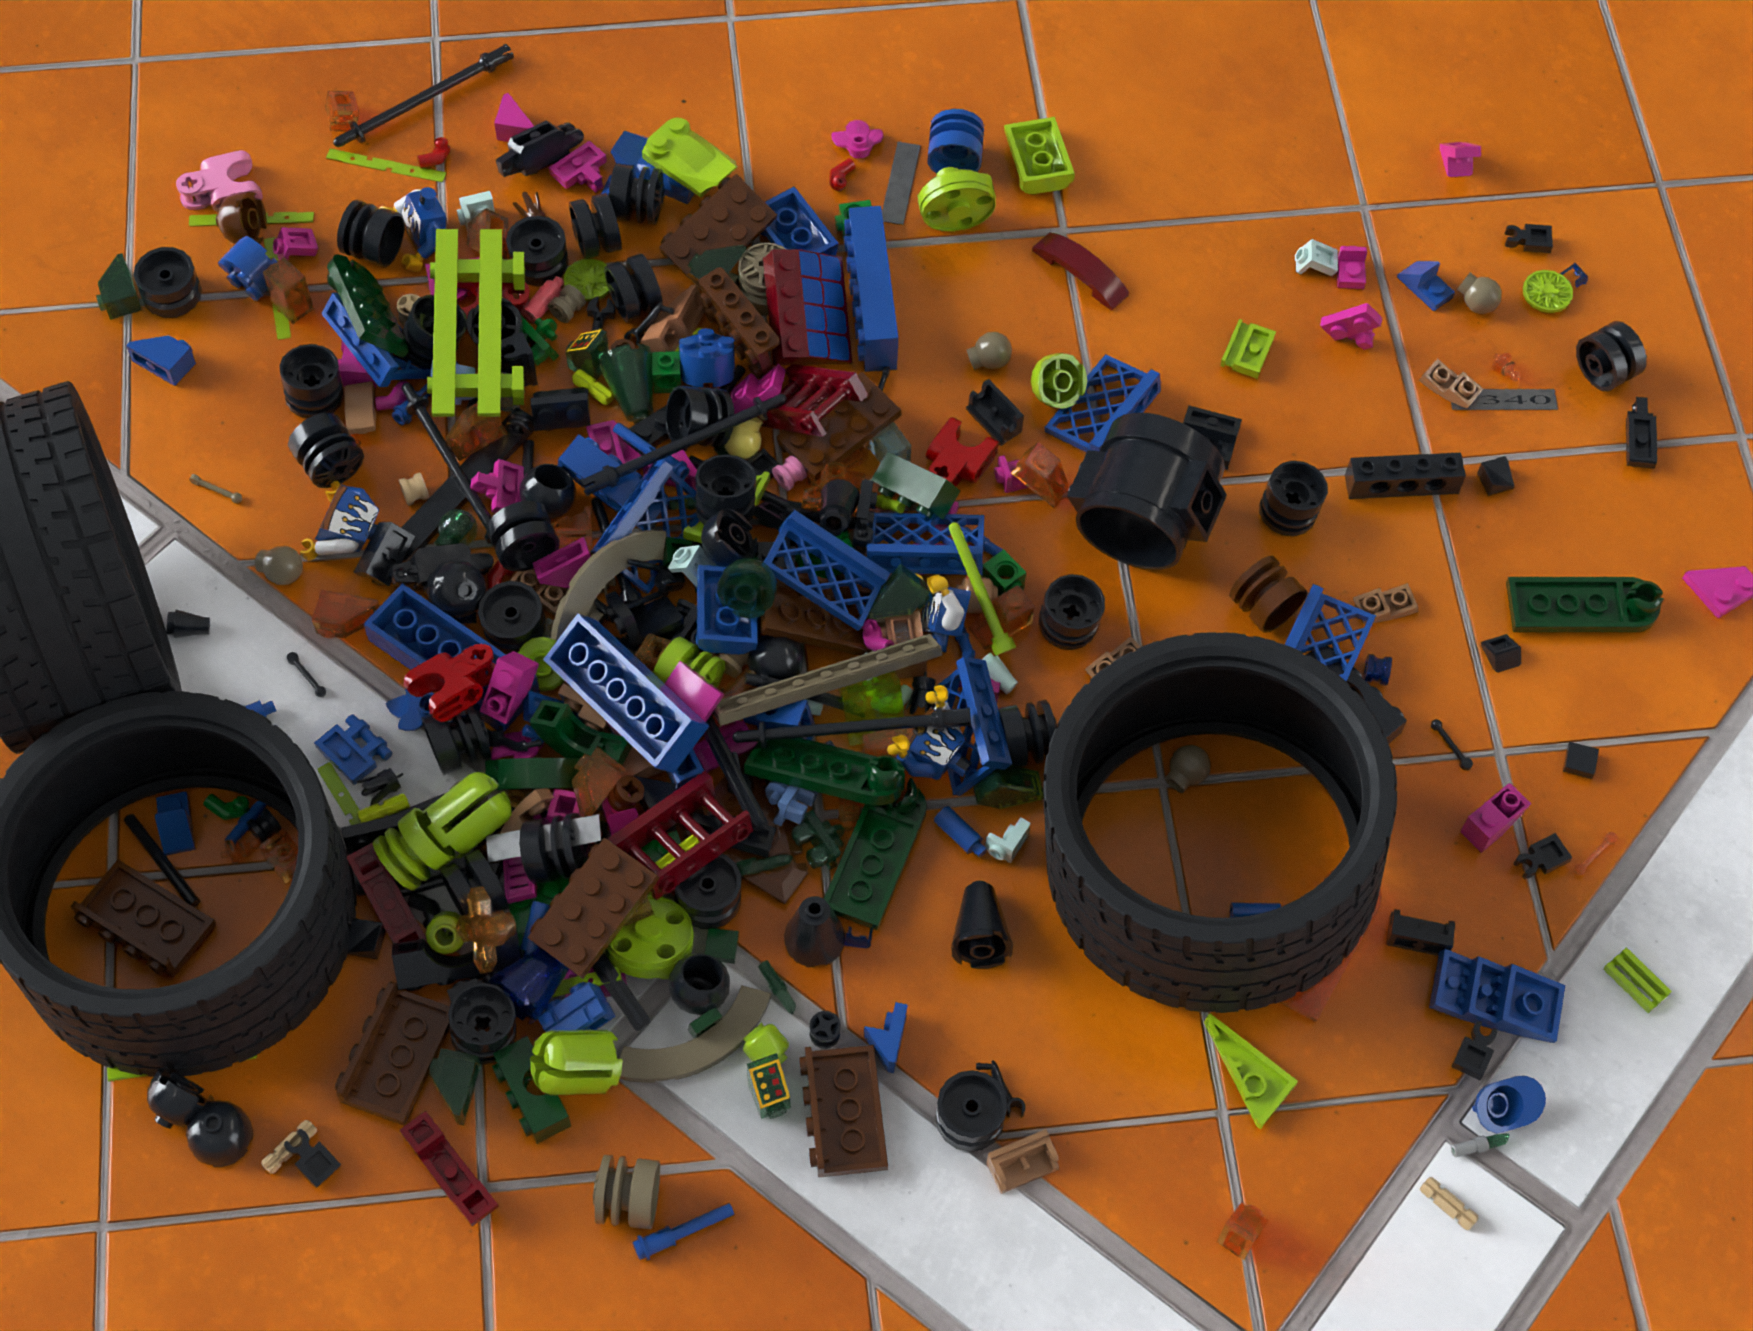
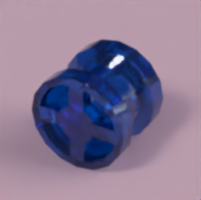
[1363,653,1392,686]

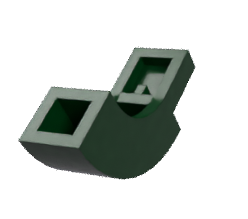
[529,699,633,770]
[485,758,584,791]

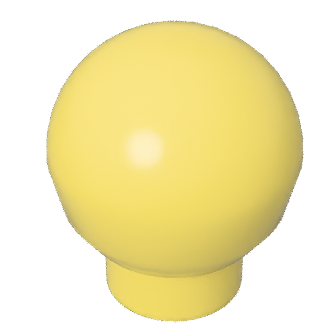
[724,417,763,459]

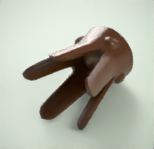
[513,192,546,218]

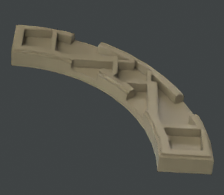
[551,530,666,640]
[619,985,771,1083]

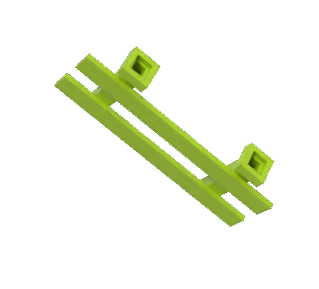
[427,229,525,417]

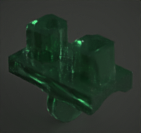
[791,810,845,870]

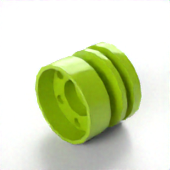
[653,636,725,688]
[373,808,456,890]

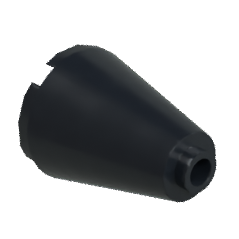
[951,881,1013,969]
[784,896,845,967]

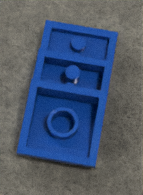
[1429,949,1566,1043]

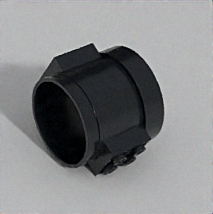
[1067,413,1227,570]

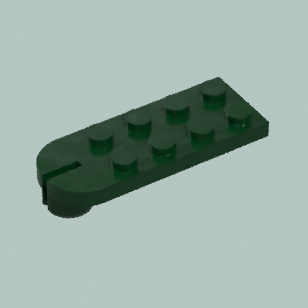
[327,254,409,358]
[1506,577,1664,632]
[744,738,905,806]
[824,778,927,931]

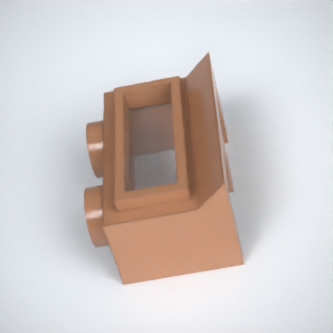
[880,610,927,679]

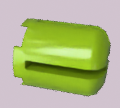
[422,772,512,859]
[530,1030,623,1095]

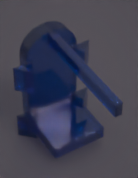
[1560,263,1588,287]
[845,927,873,949]

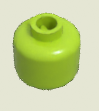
[426,911,468,954]
[743,1022,789,1070]

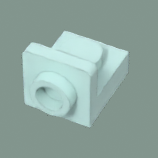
[456,191,495,234]
[1295,239,1338,276]
[668,545,718,587]
[985,817,1031,863]

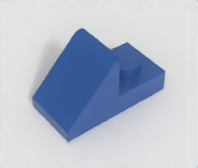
[1397,261,1455,311]
[155,791,196,856]
[864,1002,908,1073]

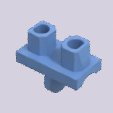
[765,781,818,826]

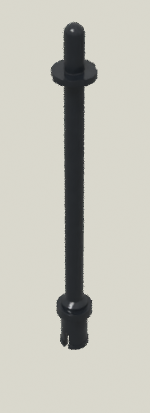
[333,43,514,147]
[401,383,496,549]
[580,394,787,496]
[732,707,971,748]

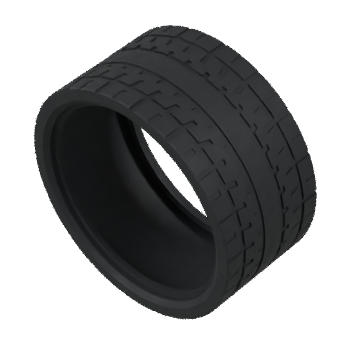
[0,381,182,754]
[1043,632,1397,1013]
[0,691,357,1077]

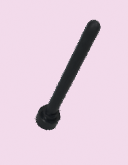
[591,497,644,611]

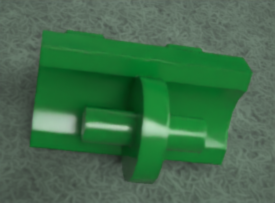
[521,316,560,366]

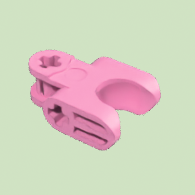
[176,150,262,212]

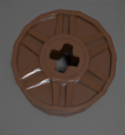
[1229,556,1308,633]

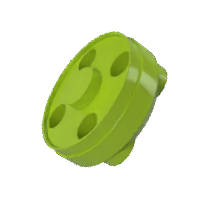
[917,167,996,231]
[605,895,694,979]

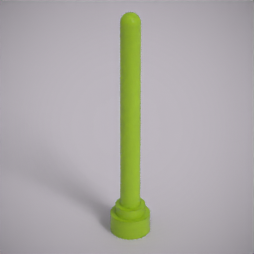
[949,522,1016,656]

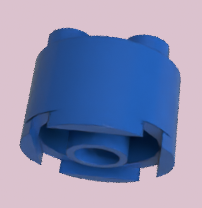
[218,236,284,301]
[679,328,735,388]

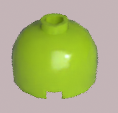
[1031,353,1088,409]

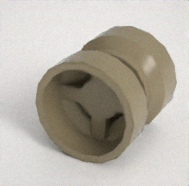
[548,285,586,323]

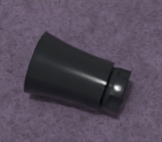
[819,479,860,536]

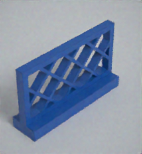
[321,293,430,387]
[1044,354,1161,452]
[591,460,699,594]
[761,510,890,631]
[867,513,984,575]
[1285,584,1376,682]
[934,656,1012,796]

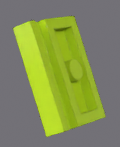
[1220,319,1276,379]

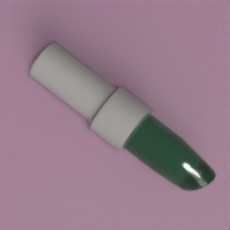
[1451,1133,1510,1157]

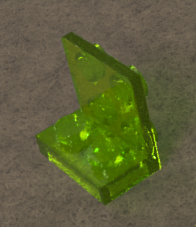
[838,671,907,745]

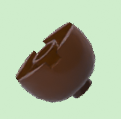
[216,192,267,244]

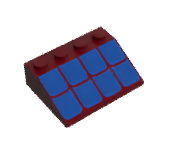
[763,249,853,365]

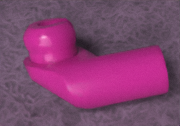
[375,381,409,411]
[862,619,894,651]

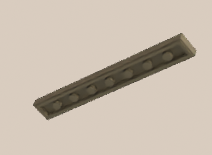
[713,634,942,726]

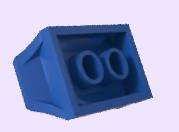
[611,131,695,204]
[761,186,839,256]
[695,565,758,655]

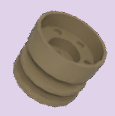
[738,243,785,315]
[593,1154,660,1229]

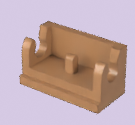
[986,1129,1059,1194]

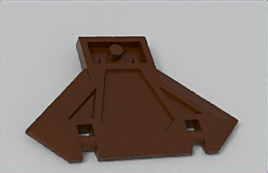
[674,749,808,904]

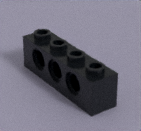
[1345,452,1466,499]

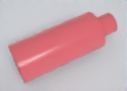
[521,276,564,324]

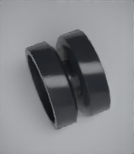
[569,193,622,259]
[506,216,569,286]
[133,247,202,318]
[604,253,663,322]
[1576,321,1647,392]
[487,501,560,571]
[478,581,547,654]
[439,849,509,929]
[675,854,741,929]
[935,1070,1008,1152]

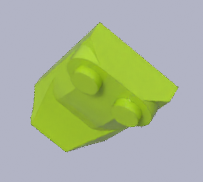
[642,117,738,198]
[1004,117,1075,194]

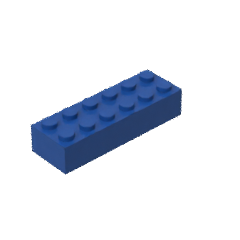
[844,206,899,372]
[364,583,540,732]
[543,613,709,773]

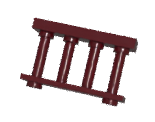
[757,364,868,437]
[608,771,753,900]

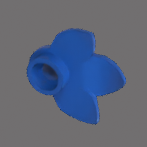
[386,689,434,731]

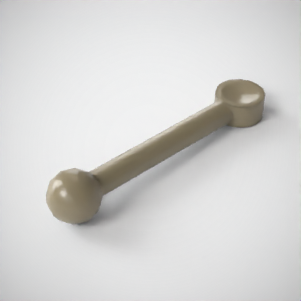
[189,474,243,504]

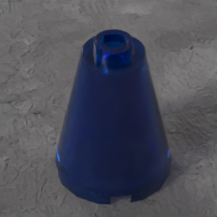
[489,947,570,1025]

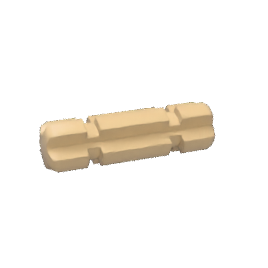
[261,1120,317,1174]
[1420,1177,1479,1230]

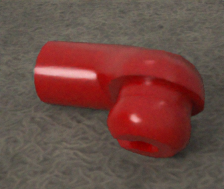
[417,137,450,169]
[829,158,856,191]
[487,559,515,590]

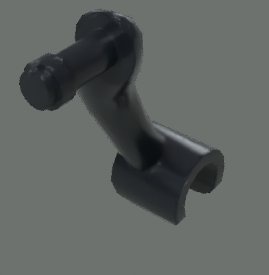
[624,302,675,345]
[486,725,542,752]
[976,1060,1026,1118]

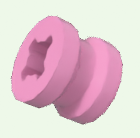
[772,455,807,491]

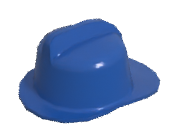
[1472,1075,1546,1134]

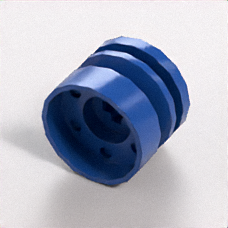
[927,109,985,174]

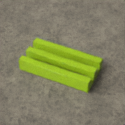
[1603,947,1672,1013]

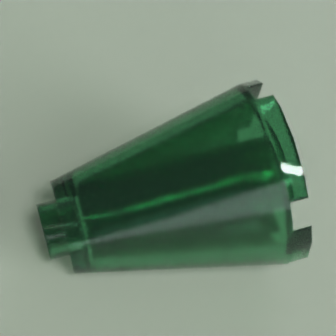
[597,344,654,424]

